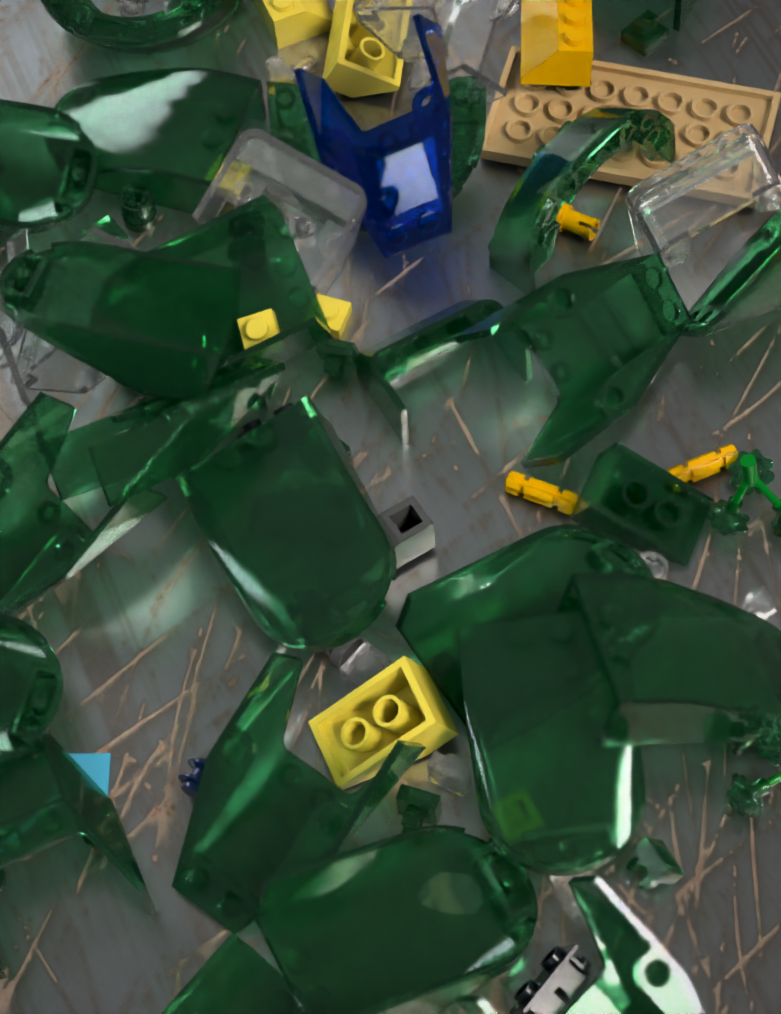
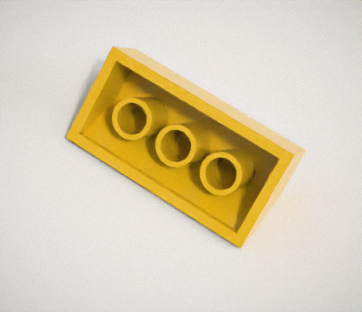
[521,0,593,87]

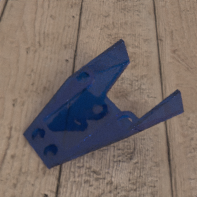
[294,13,453,258]

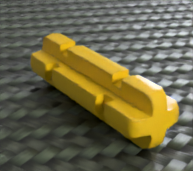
[666,444,740,489]
[505,471,579,515]

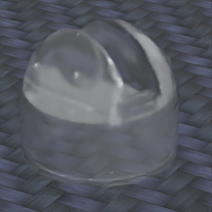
[117,0,145,23]
[744,585,779,620]

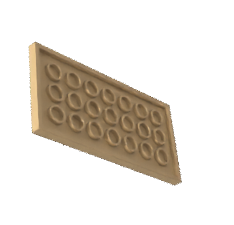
[477,45,781,209]

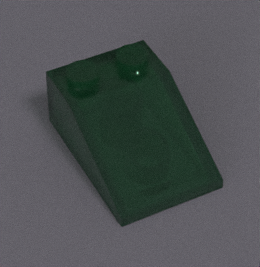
[570,442,714,566]

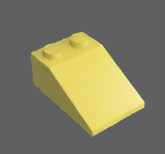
[308,656,459,790]

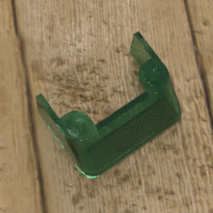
[355,299,532,445]

